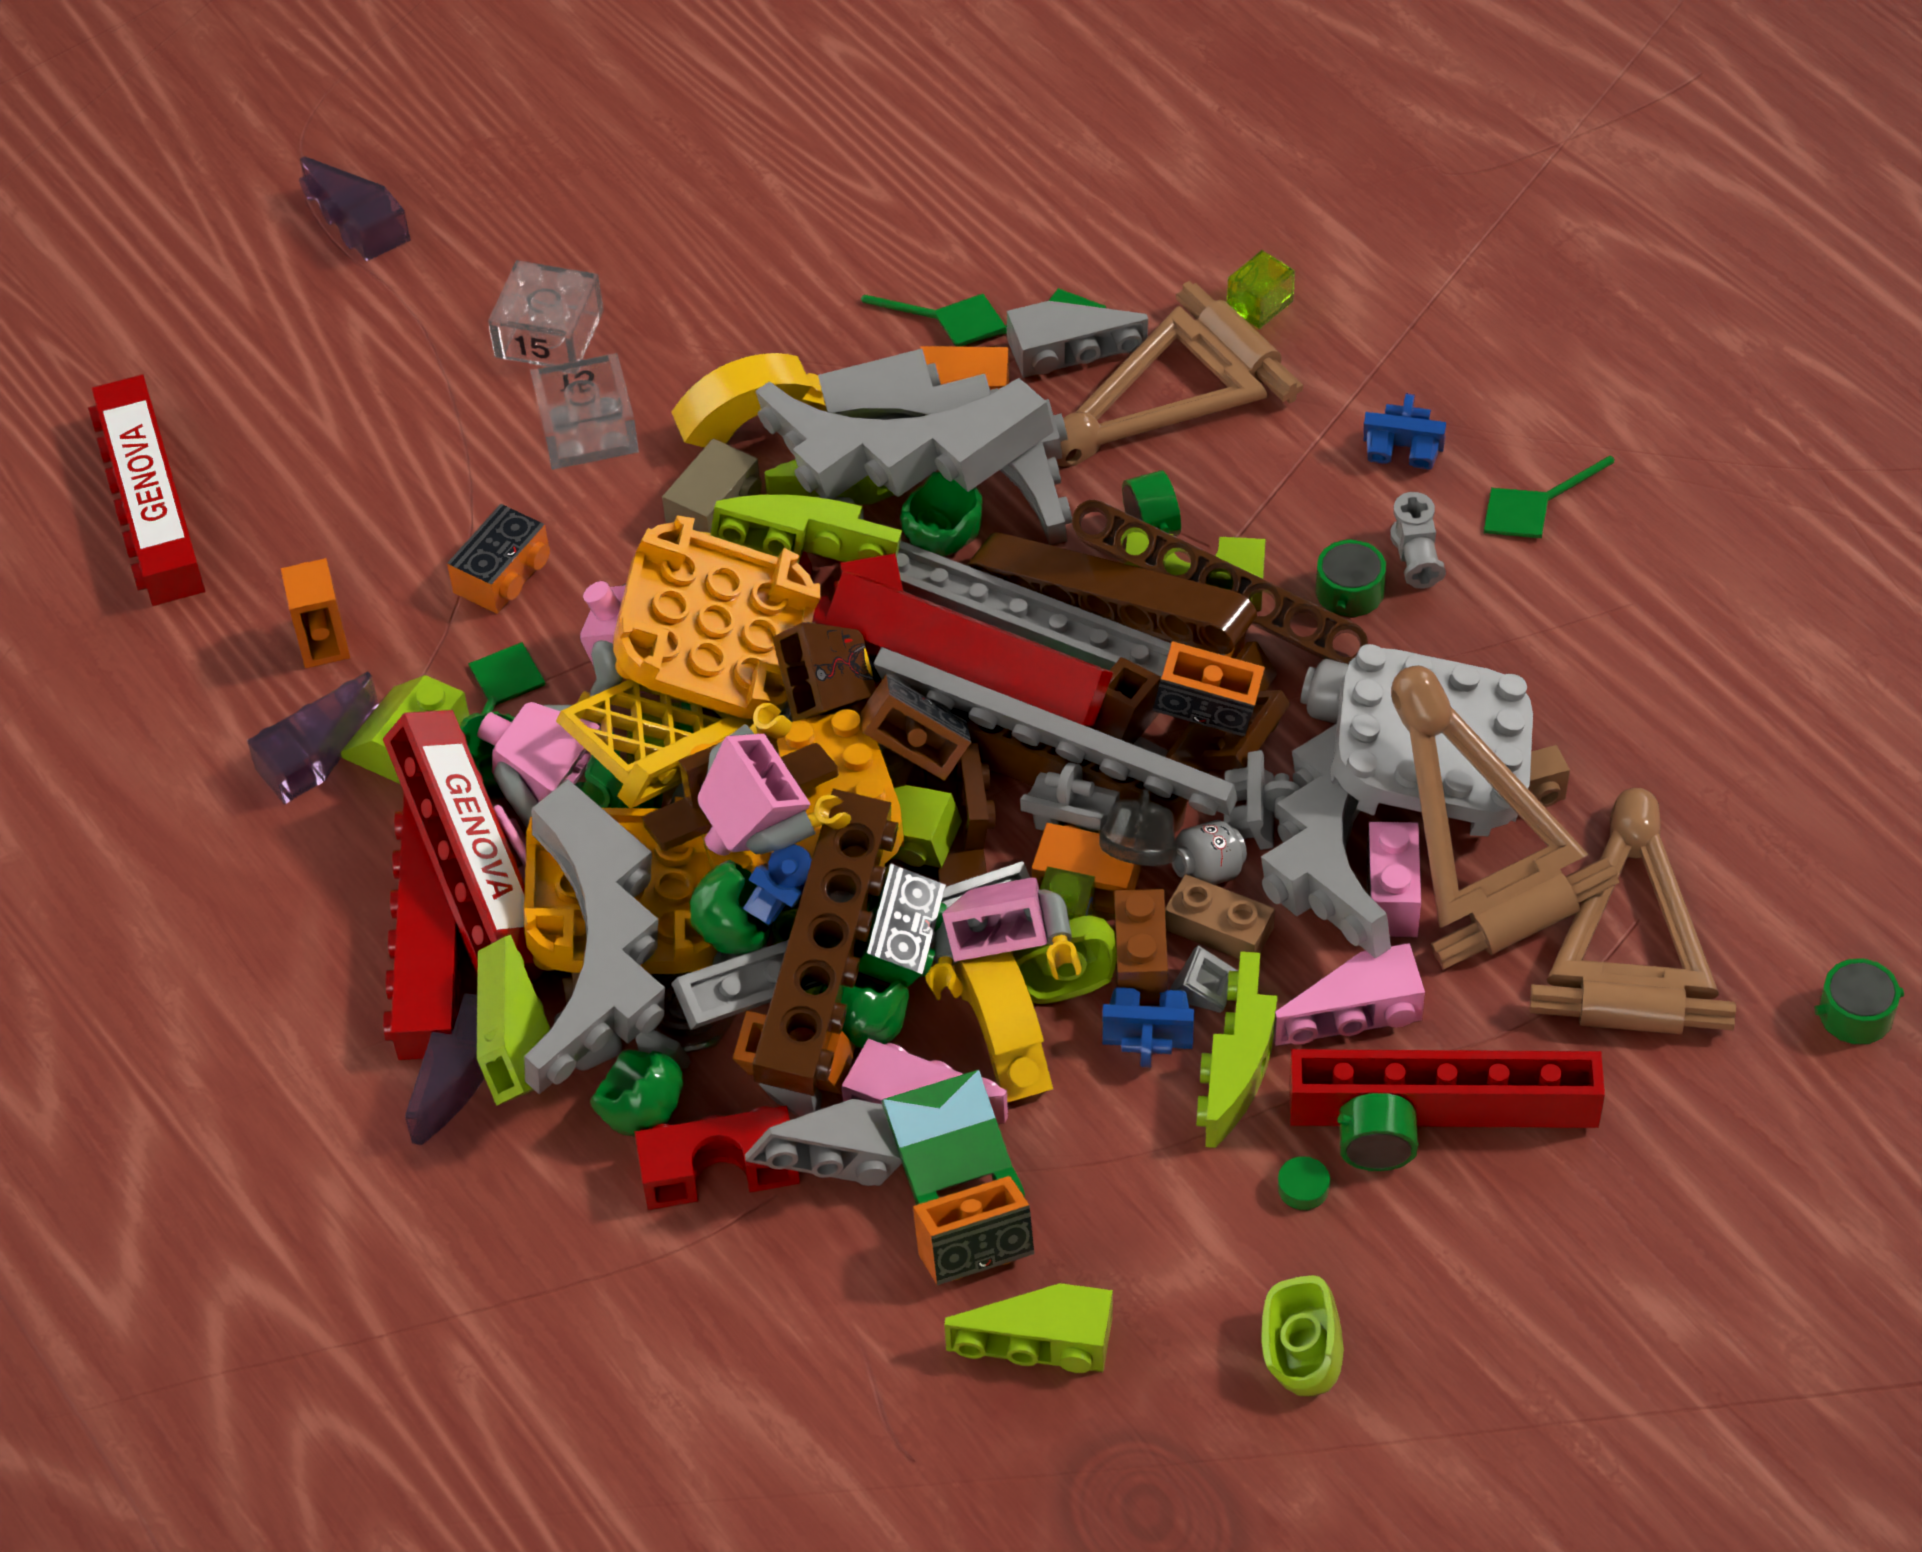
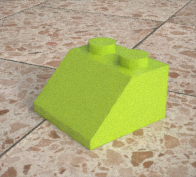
[340,675,470,784]

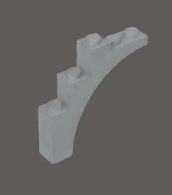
[818,349,1072,545]
[755,378,1054,500]
[1261,724,1391,958]
[524,779,665,1094]

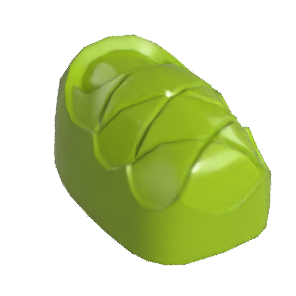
[1013,915,1117,1004]
[1262,1275,1344,1397]

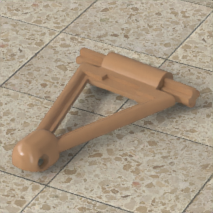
[1056,281,1304,467]
[1391,666,1619,970]
[1529,788,1736,1035]

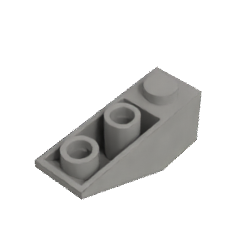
[1007,301,1148,378]
[745,1099,902,1186]

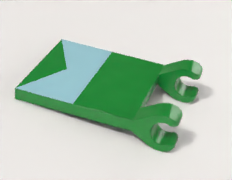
[881,1070,1025,1205]

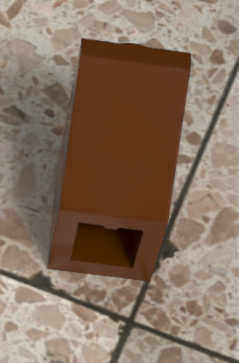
[1084,657,1161,744]

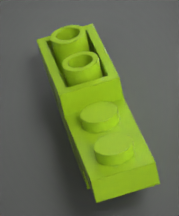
[711,495,902,563]
[1196,951,1277,1148]

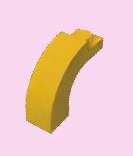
[671,353,827,448]
[953,951,1053,1102]

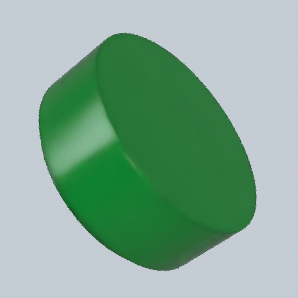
[1278,1156,1330,1210]

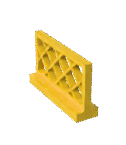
[556,680,754,809]

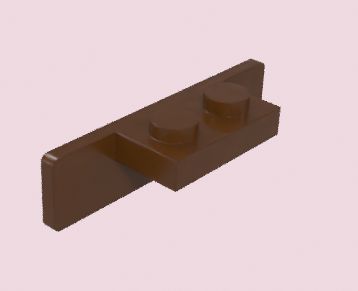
[1165,641,1290,802]
[642,733,839,850]
[923,743,995,887]

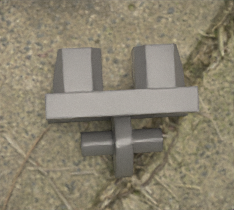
[1224,750,1301,850]
[1020,763,1120,834]

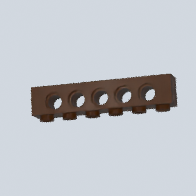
[753,789,899,1096]

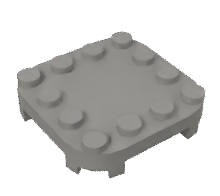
[1330,644,1533,836]

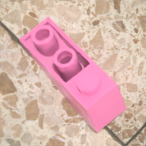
[1274,943,1425,1046]
[842,1038,1008,1124]

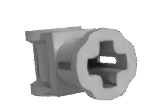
[1390,492,1446,588]

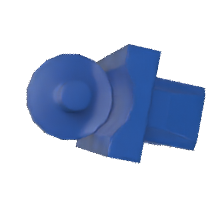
[1364,393,1446,470]
[743,844,812,925]
[1102,987,1194,1068]

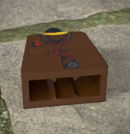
[772,622,881,721]

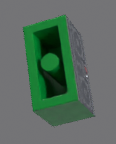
[853,864,947,988]

